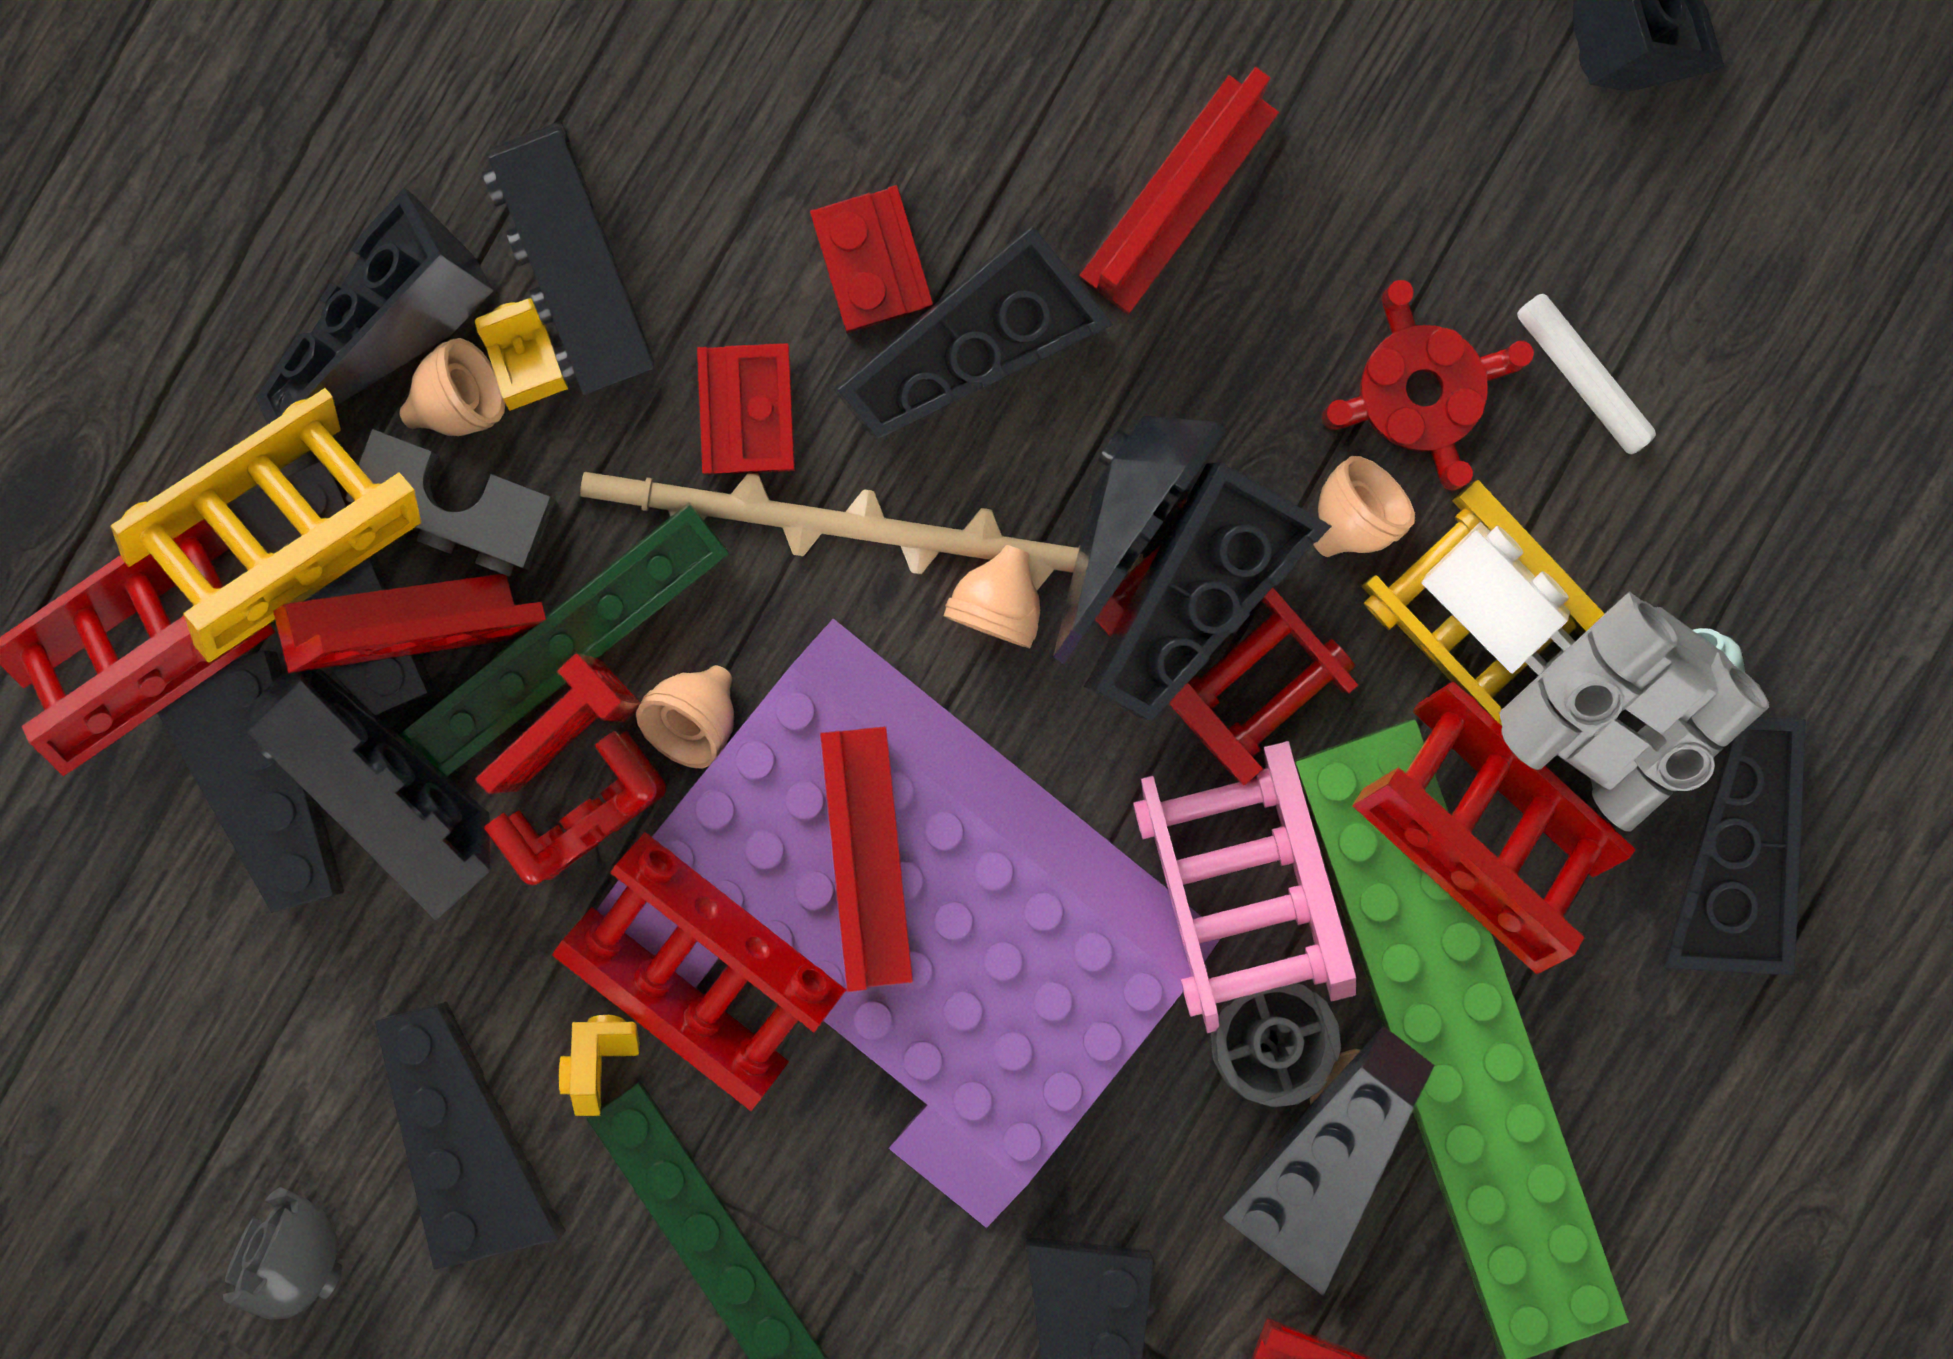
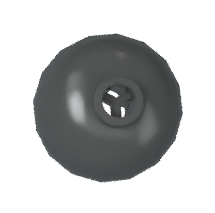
[1210,983,1341,1107]
[223,1187,342,1319]

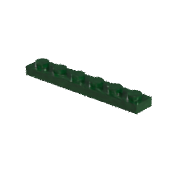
[397,502,729,776]
[587,1081,829,1359]

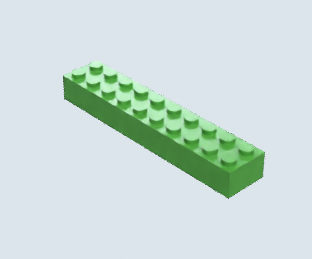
[1294,720,1629,1359]

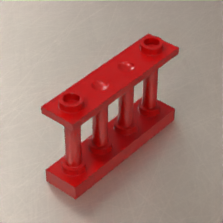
[1095,495,1358,785]
[0,519,275,777]
[1352,681,1635,974]
[552,832,847,1111]

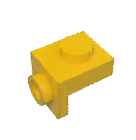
[474,298,568,411]
[559,1015,640,1116]

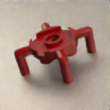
[1322,280,1534,490]
[484,730,666,885]

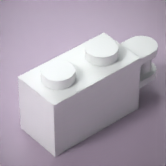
[1422,522,1575,675]

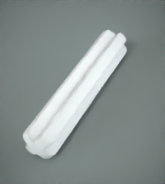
[1517,294,1656,454]

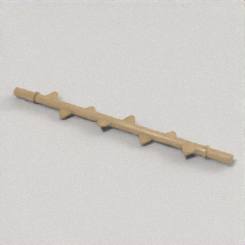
[580,472,1145,591]

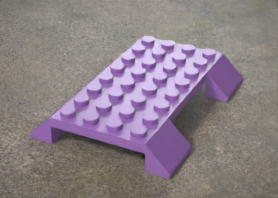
[597,619,1220,1228]

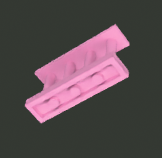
[1133,741,1356,1033]

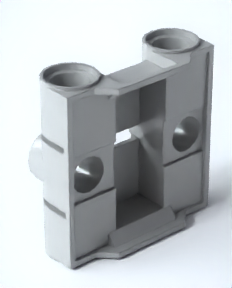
[1499,592,1769,832]

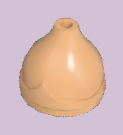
[400,338,505,436]
[1313,456,1415,557]
[943,545,1040,648]
[636,665,734,769]

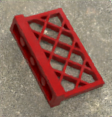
[1079,67,1279,316]
[475,653,641,794]

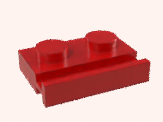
[810,185,933,333]
[697,343,795,475]

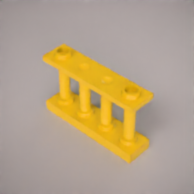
[111,388,421,663]
[1361,480,1604,725]

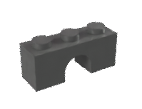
[345,429,556,576]

